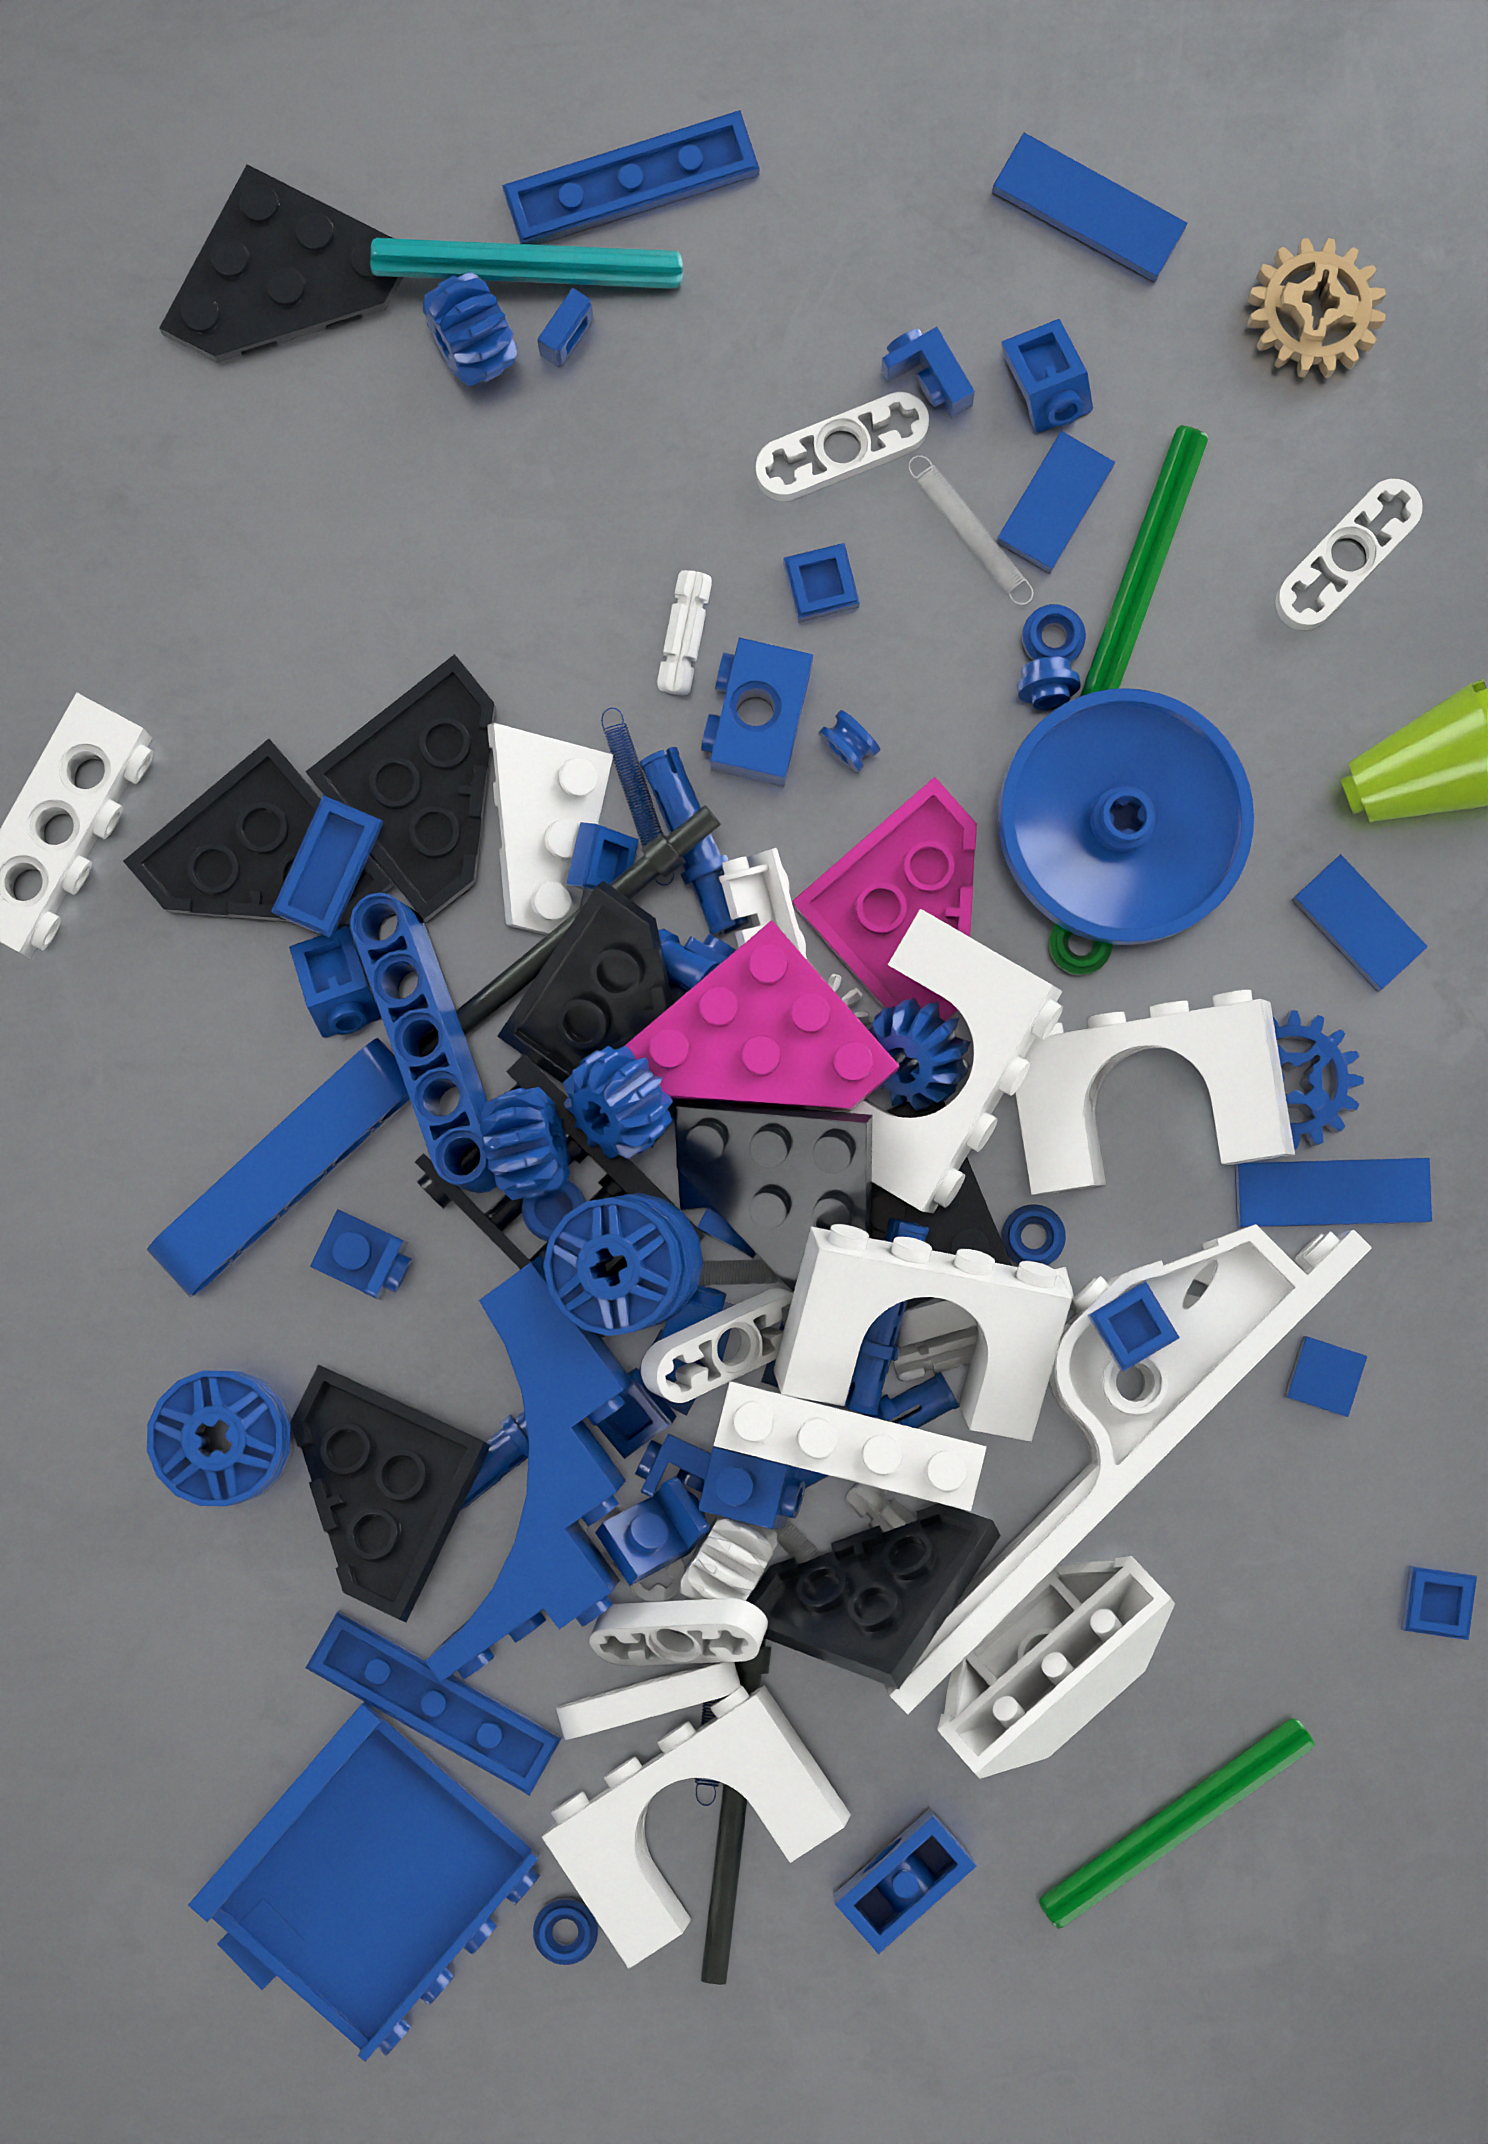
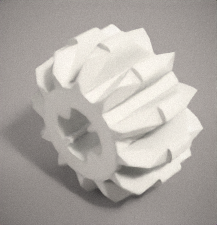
[679,1515,777,1601]

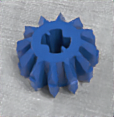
[423,271,517,386]
[868,997,971,1111]
[563,1046,673,1159]
[479,1087,571,1200]

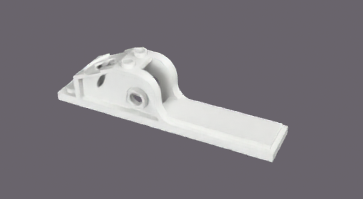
[885,1224,1372,1714]

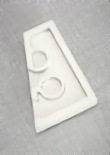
[487,723,613,936]

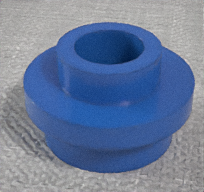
[1022,604,1086,663]
[1017,657,1081,710]
[1001,1204,1066,1265]
[533,1898,598,1965]

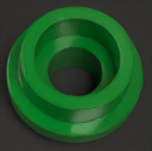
[1049,924,1113,975]

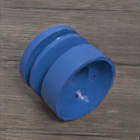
[543,1193,703,1336]
[147,1370,294,1506]

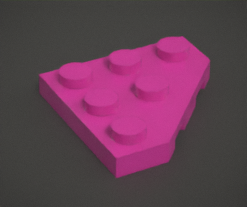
[792,777,977,1021]
[625,920,900,1111]

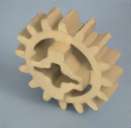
[1247,238,1386,378]

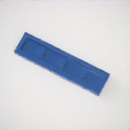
[502,110,760,245]
[305,1610,562,1796]

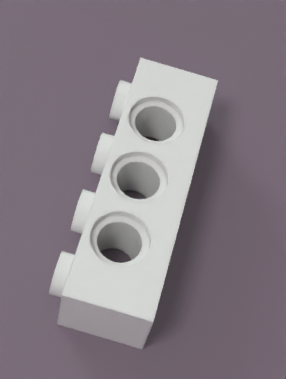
[0,692,154,959]

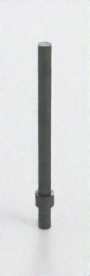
[419,805,721,1057]
[701,1592,771,1985]

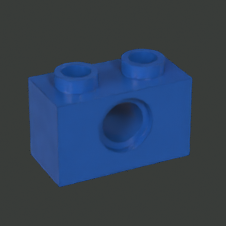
[701,637,813,787]
[833,1808,977,1954]

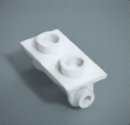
[719,848,807,959]

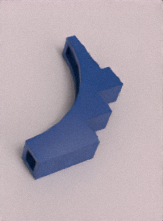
[425,1255,632,1682]

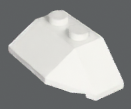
[937,1556,1175,1779]

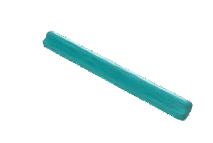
[370,238,683,289]

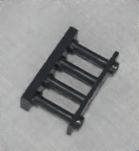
[415,1053,706,1341]

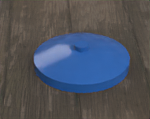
[998,688,1254,945]

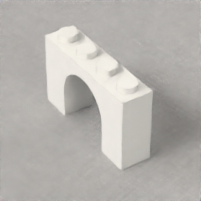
[804,909,1063,1213]
[1016,990,1295,1195]
[774,1224,1072,1442]
[714,1382,987,1511]
[542,1685,851,1969]

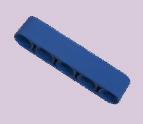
[350,892,497,1193]
[147,1038,410,1297]

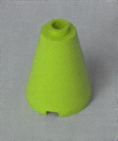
[1341,678,1488,822]

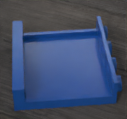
[188,1702,540,2062]

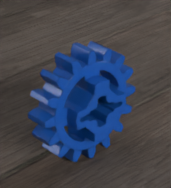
[1273,1010,1364,1150]

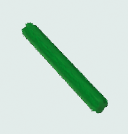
[1080,425,1208,696]
[1039,1719,1315,1929]

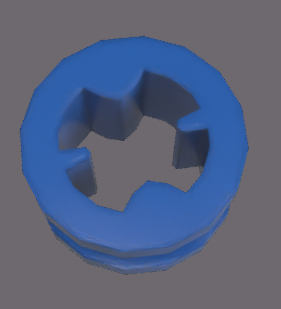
[818,710,881,773]

